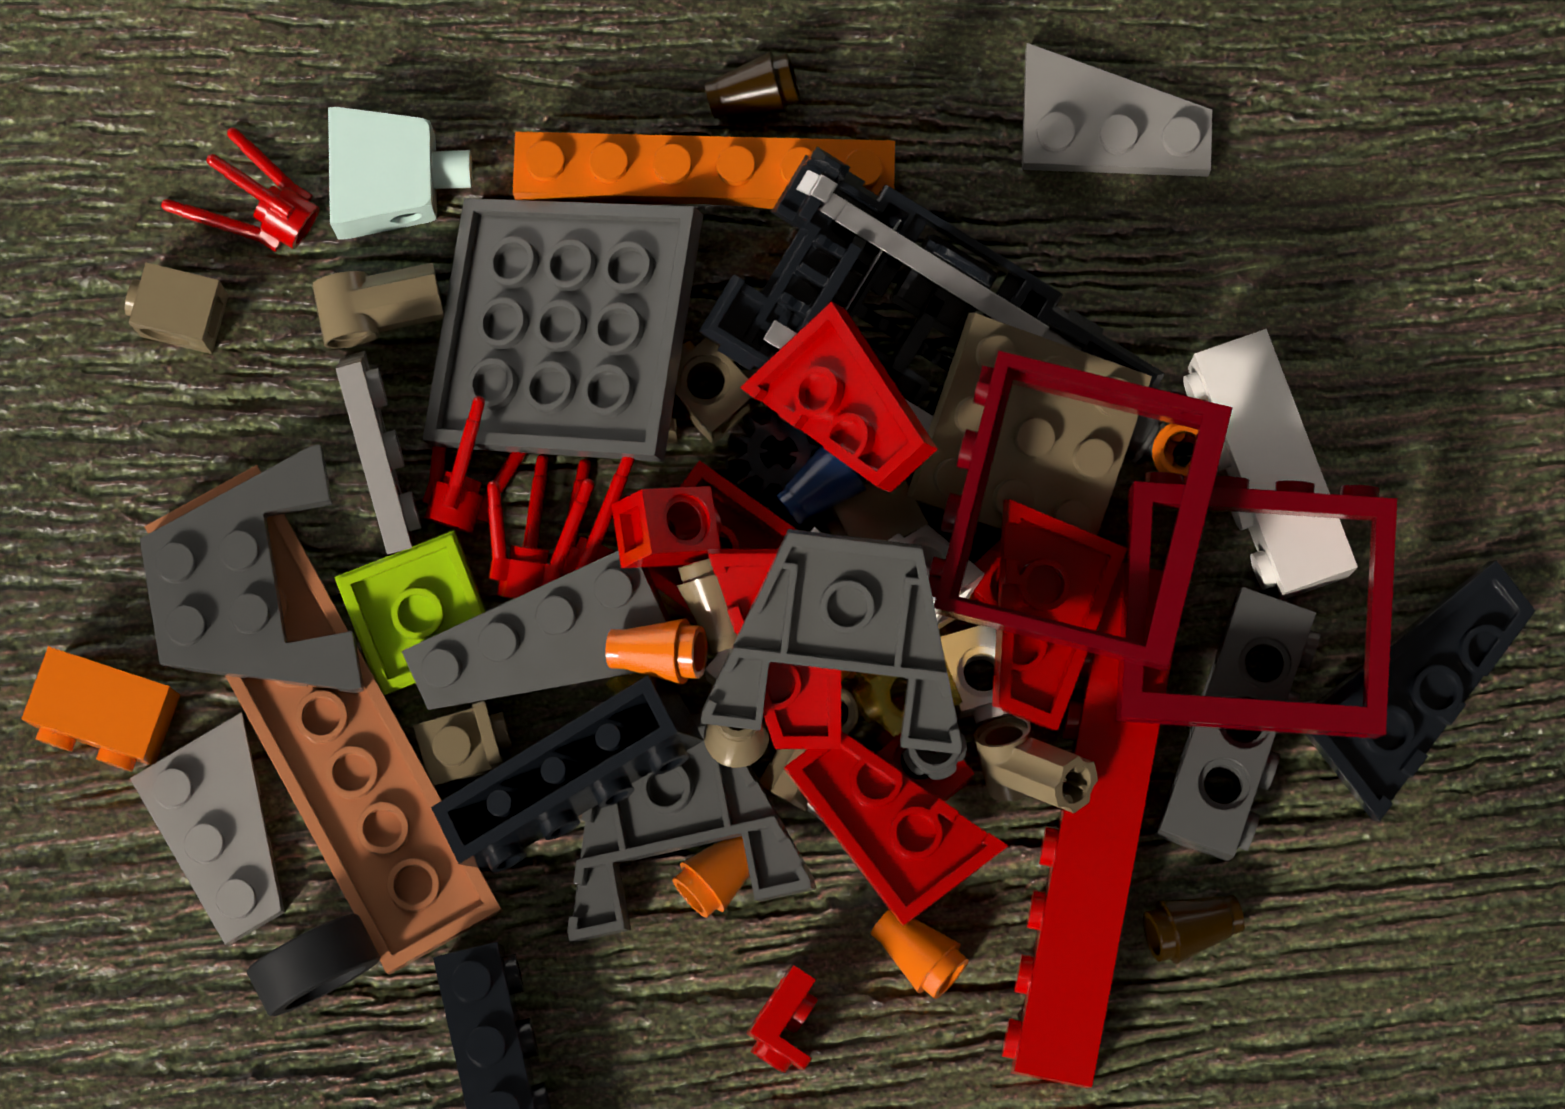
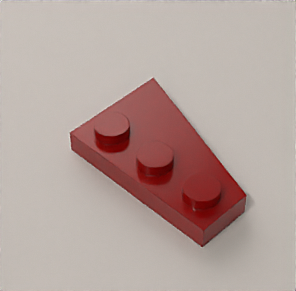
[740,302,938,493]
[992,499,1128,731]
[708,549,841,749]
[784,731,1008,927]

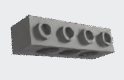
[1154,587,1321,862]

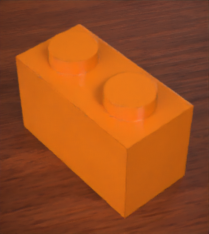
[21,646,180,772]

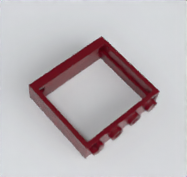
[929,351,1233,671]
[1116,472,1398,739]

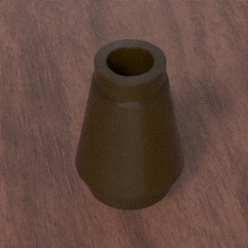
[705,51,801,119]
[1143,894,1245,964]

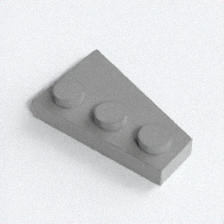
[1022,43,1212,177]
[336,351,422,554]
[130,712,285,946]

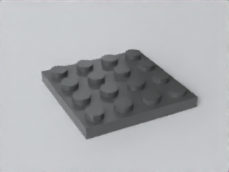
[423,198,703,462]

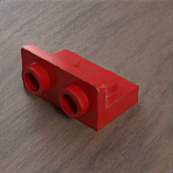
[746,965,818,1073]

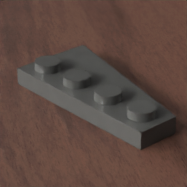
[402,551,671,710]

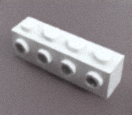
[1183,329,1358,601]

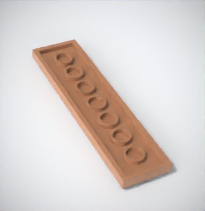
[144,465,503,975]

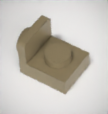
[413,700,513,788]

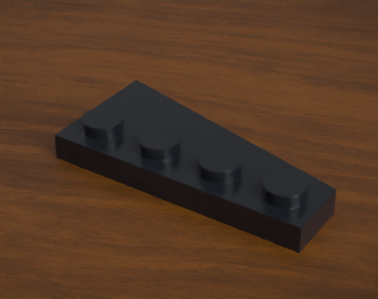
[1305,560,1536,822]

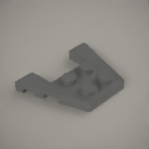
[140,444,364,693]
[701,529,962,754]
[567,713,817,942]

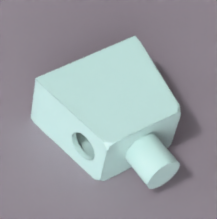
[328,107,473,239]

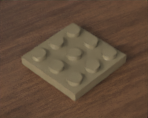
[906,313,1152,536]

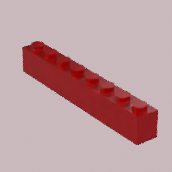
[1002,563,1177,1089]

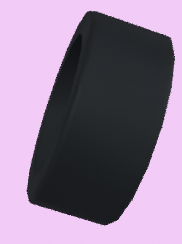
[247,913,380,1016]

